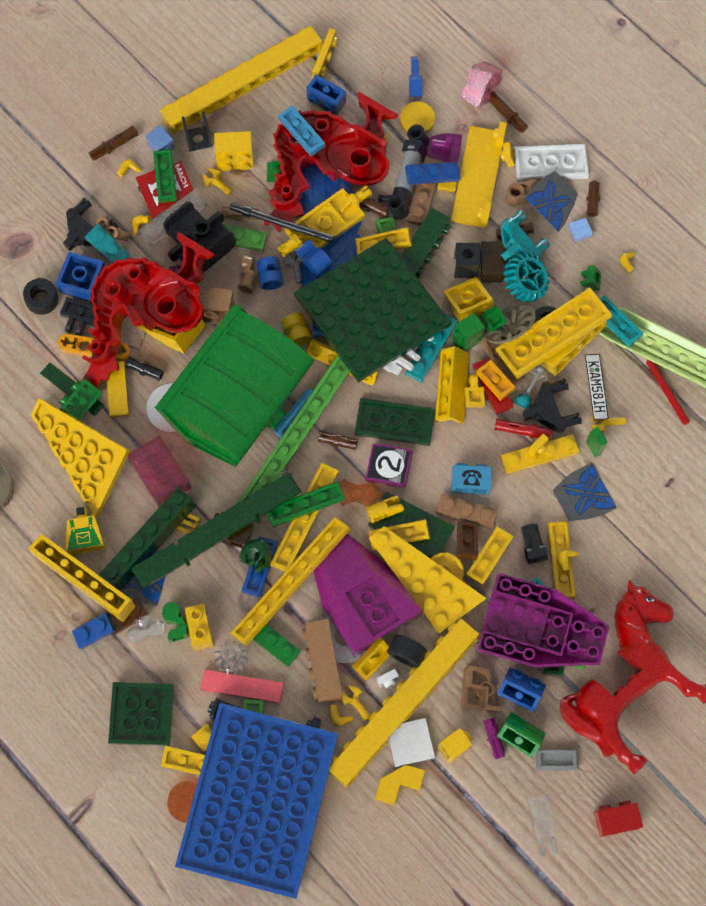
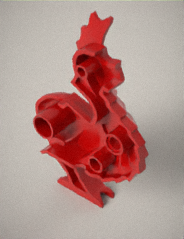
[264,92,398,232]
[81,232,215,389]

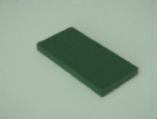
[355,398,435,446]
[368,492,455,558]

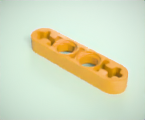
[58,334,131,361]

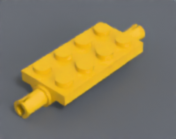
[277,185,372,257]

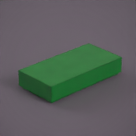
[586,427,607,458]

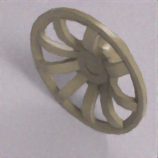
[483,305,536,344]

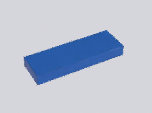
[242,536,278,598]

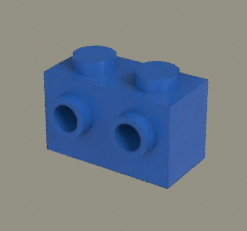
[306,75,346,115]
[497,667,546,712]

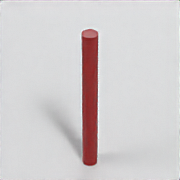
[646,360,690,425]

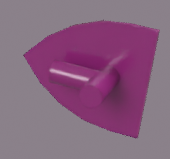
[426,133,462,163]

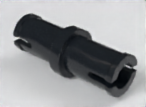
[125,356,164,381]

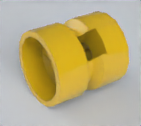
[281,313,312,347]

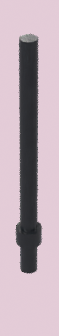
[230,203,334,243]

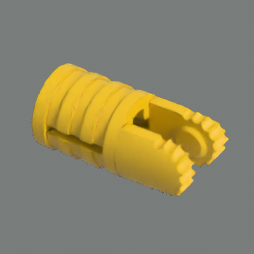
[365,496,404,523]

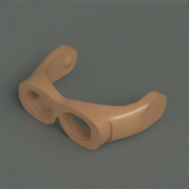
[96,215,131,241]

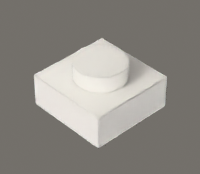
[377,669,399,689]

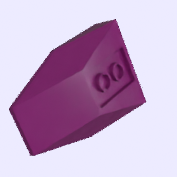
[314,533,422,657]
[475,573,610,667]

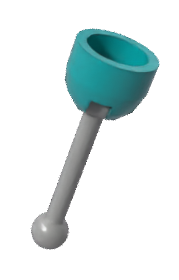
[514,366,544,409]

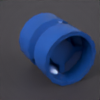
[256,256,284,290]

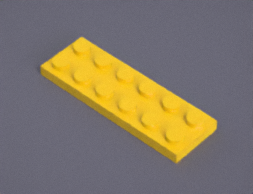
[496,288,612,379]

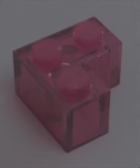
[460,61,503,107]

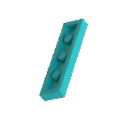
[405,314,458,383]

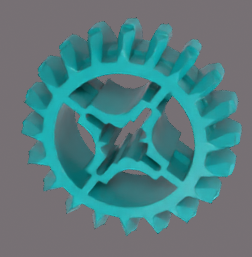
[503,252,551,303]

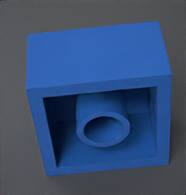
[56,252,105,303]

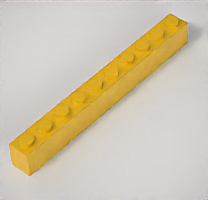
[160,26,322,135]
[329,619,479,789]

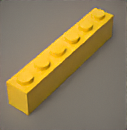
[28,533,136,622]

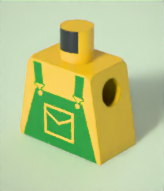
[65,507,106,555]

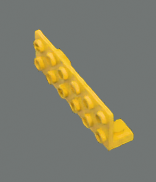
[451,122,507,228]

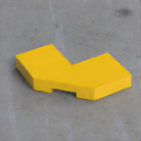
[375,765,425,805]

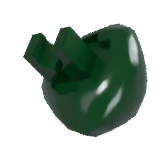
[239,539,271,573]

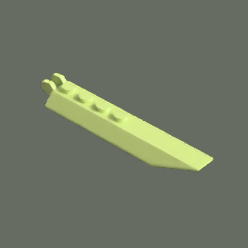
[599,307,706,388]

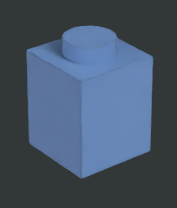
[146,125,175,152]

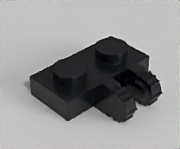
[60,297,95,336]

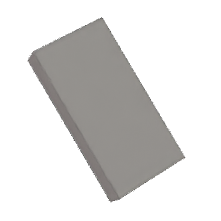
[535,749,578,771]

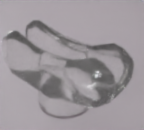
[128,615,166,643]

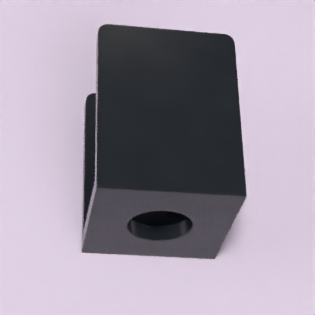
[182,112,212,152]
[454,243,480,278]

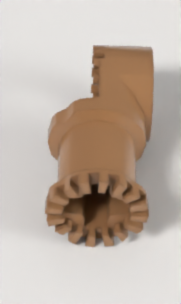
[237,255,258,293]

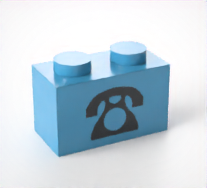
[451,463,491,495]

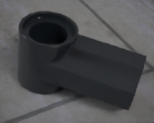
[521,523,548,564]

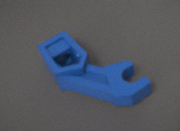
[409,56,422,97]

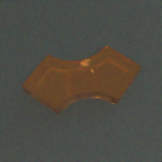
[339,478,384,507]

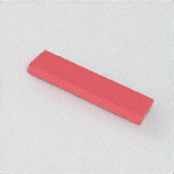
[201,670,283,704]

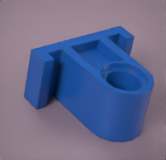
[294,239,332,279]

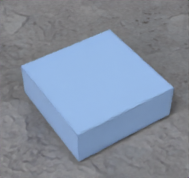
[568,218,593,242]

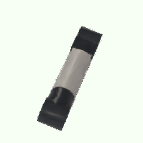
[378,124,430,220]

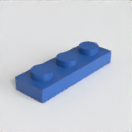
[405,162,461,184]

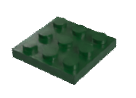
[108,682,174,746]

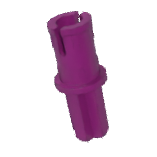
[483,717,505,759]

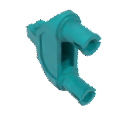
[501,210,550,261]

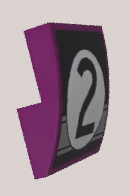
[365,444,413,488]

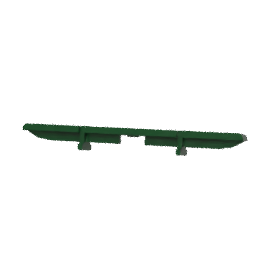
[131,473,302,590]

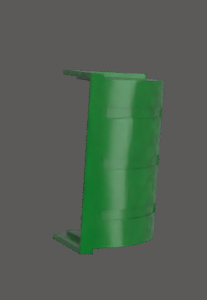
[154,304,314,467]

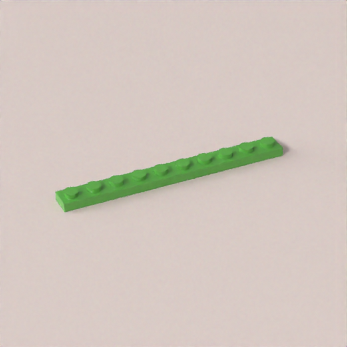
[238,355,350,503]

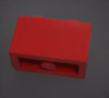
[594,800,643,837]

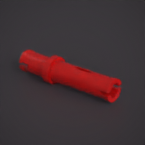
[494,418,553,441]

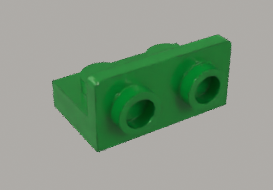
[59,379,102,420]

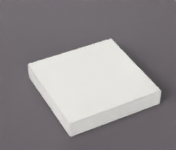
[389,718,435,768]

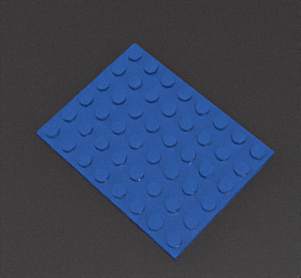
[175,703,338,899]

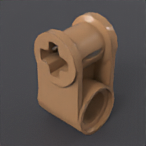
[505,179,537,206]

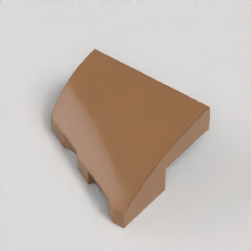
[461,666,503,712]

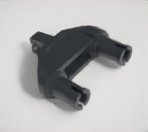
[63,197,119,251]
[522,378,582,433]

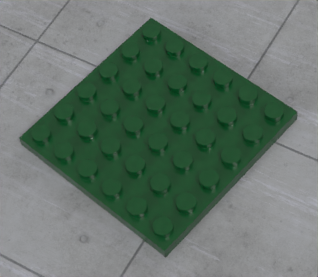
[294,238,451,383]

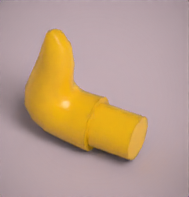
[117,159,141,177]
[132,215,151,236]
[620,252,635,274]
[559,549,579,572]
[329,704,354,727]

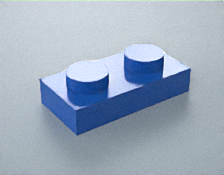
[72,613,116,649]

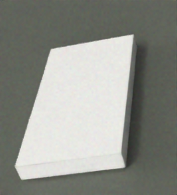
[514,144,589,182]

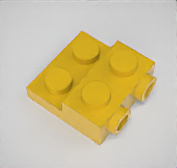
[443,277,494,322]

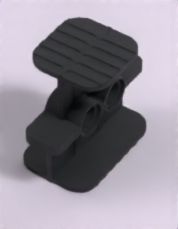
[163,201,236,273]

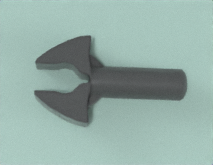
[285,252,303,284]

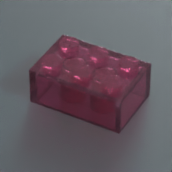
[127,435,192,508]

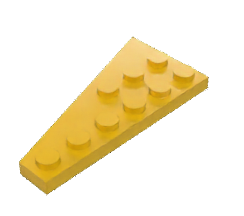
[369,526,487,634]

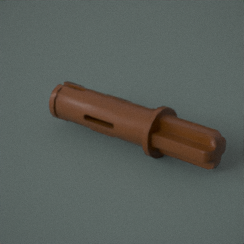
[486,91,528,133]
[89,125,139,161]

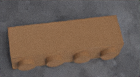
[302,619,342,705]

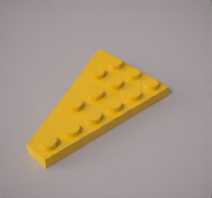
[31,398,131,518]

